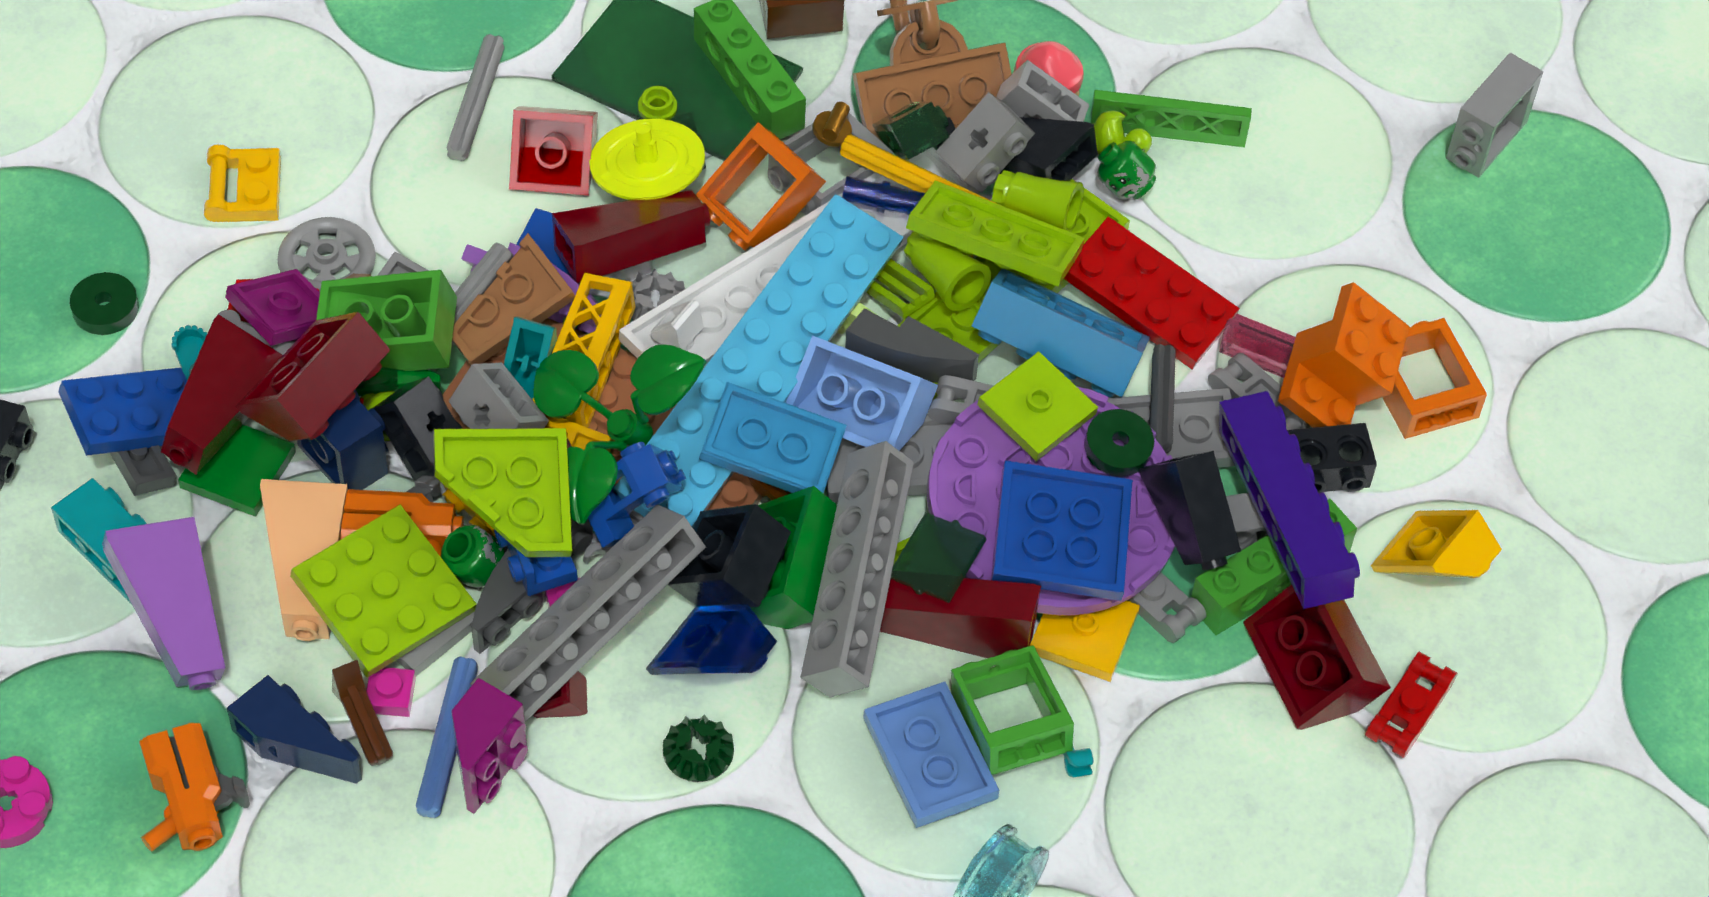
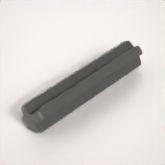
[1150,344,1176,453]

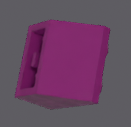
[451,678,528,814]

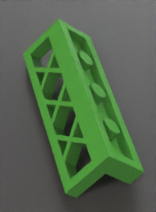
[1090,90,1252,147]

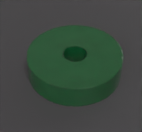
[70,272,139,335]
[1084,409,1155,477]

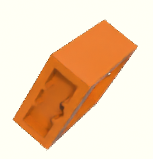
[696,122,826,251]
[1382,318,1487,439]

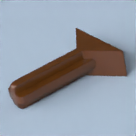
[332,660,393,766]

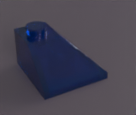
[646,604,777,675]

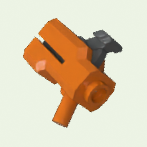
[340,475,464,557]
[139,723,250,852]

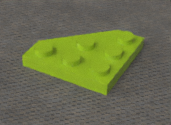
[433,428,572,557]

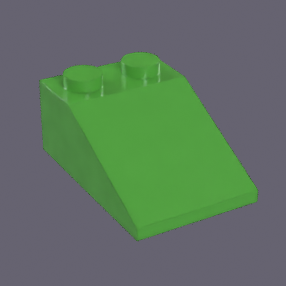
[316,270,457,371]

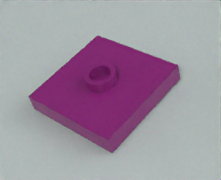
[225,269,320,346]

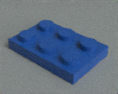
[58,367,187,456]

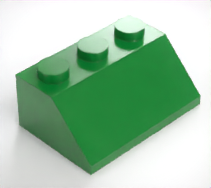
[722,486,837,629]

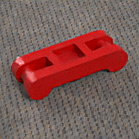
[1365,651,1458,758]

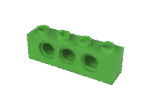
[694,0,806,139]
[1191,499,1357,636]

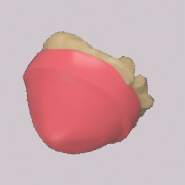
[1013,41,1084,97]

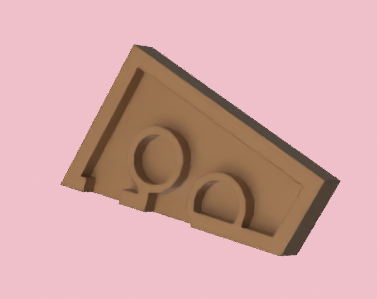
[452,233,575,366]

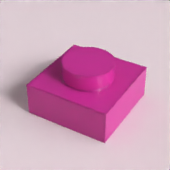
[366,667,416,717]

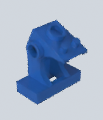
[588,442,686,548]

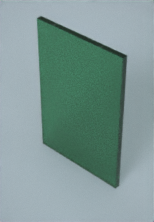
[551,0,803,161]

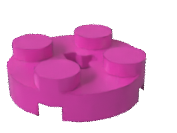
[0,756,53,848]

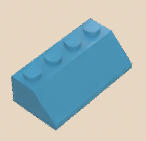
[972,268,1150,397]

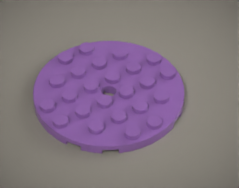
[927,386,1175,615]

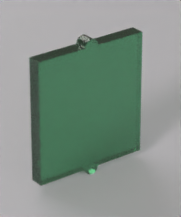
[890,512,987,603]

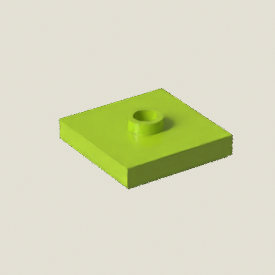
[977,351,1098,461]

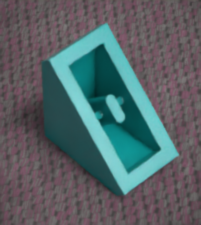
[504,317,557,400]

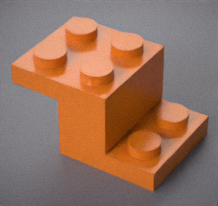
[1278,282,1410,428]

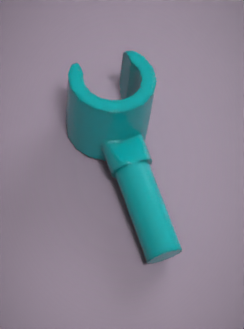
[1063,747,1094,777]

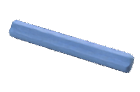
[416,656,478,818]

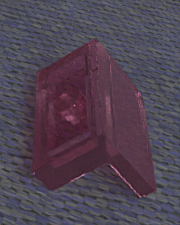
[1219,313,1296,378]

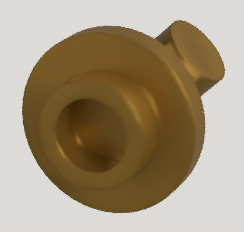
[812,102,852,147]

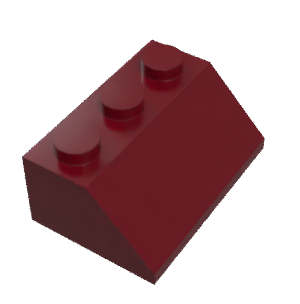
[235,312,390,441]
[1243,584,1391,730]

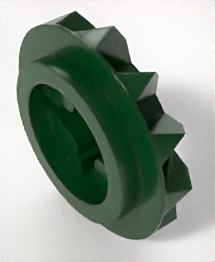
[663,714,734,782]

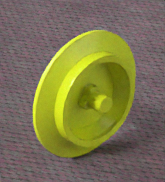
[589,119,705,200]

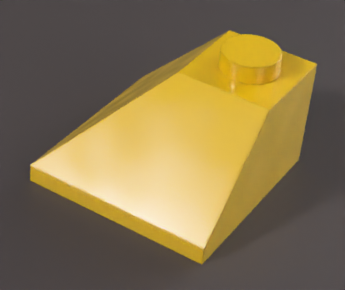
[1370,510,1502,578]

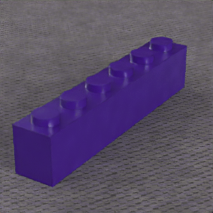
[1219,391,1360,609]

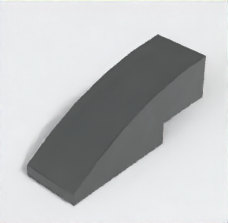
[845,308,979,383]

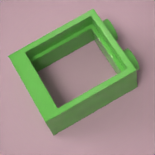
[951,645,1074,775]

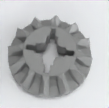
[631,269,685,320]

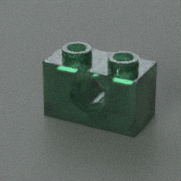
[872,101,950,160]

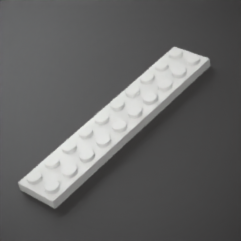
[619,142,979,369]

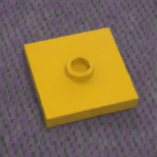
[1030,601,1140,682]

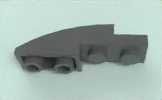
[471,519,593,654]

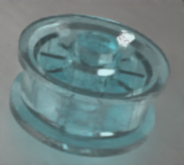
[953,824,1049,897]

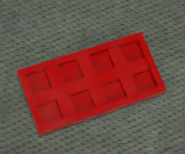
[1064,216,1240,370]

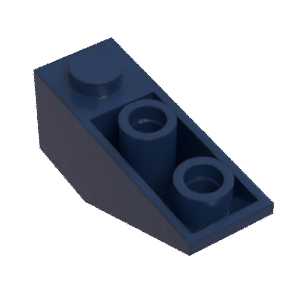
[227,675,362,784]

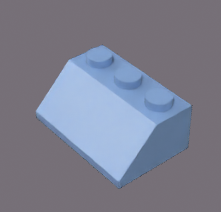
[786,335,938,451]

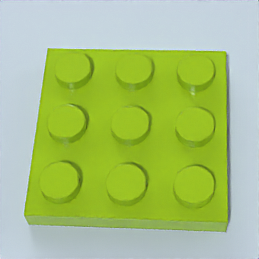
[290,504,477,678]

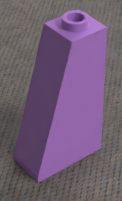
[102,517,225,690]

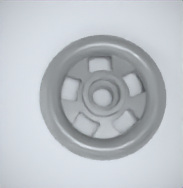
[277,217,376,291]

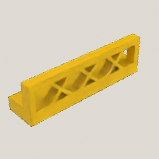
[533,273,636,428]

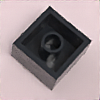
[668,504,791,612]

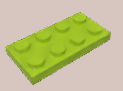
[906,180,1085,287]

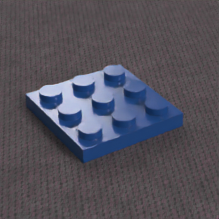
[991,460,1133,601]

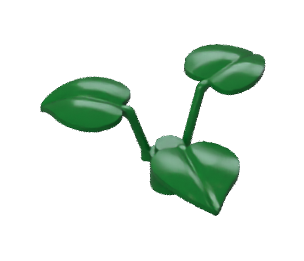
[533,344,706,525]

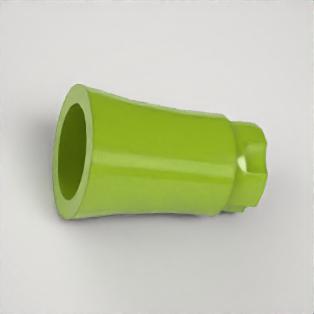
[991,170,1084,232]
[904,231,991,311]

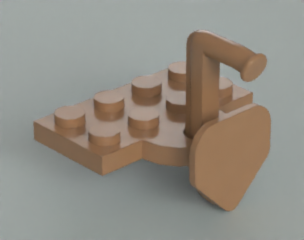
[852,0,1012,147]

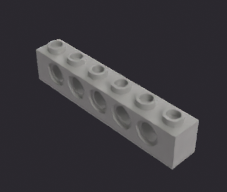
[800,441,914,697]
[470,505,706,722]

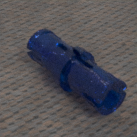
[842,176,925,215]

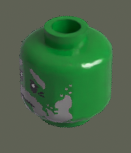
[1097,141,1156,200]
[441,524,505,588]

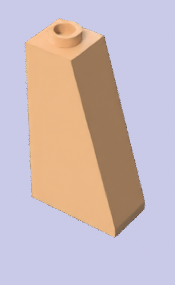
[260,479,348,641]

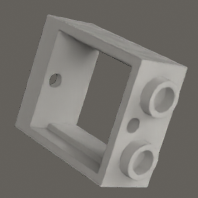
[1446,53,1544,178]
[768,113,893,215]

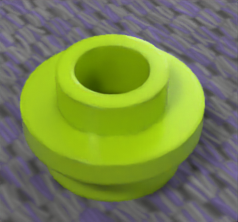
[638,86,677,120]

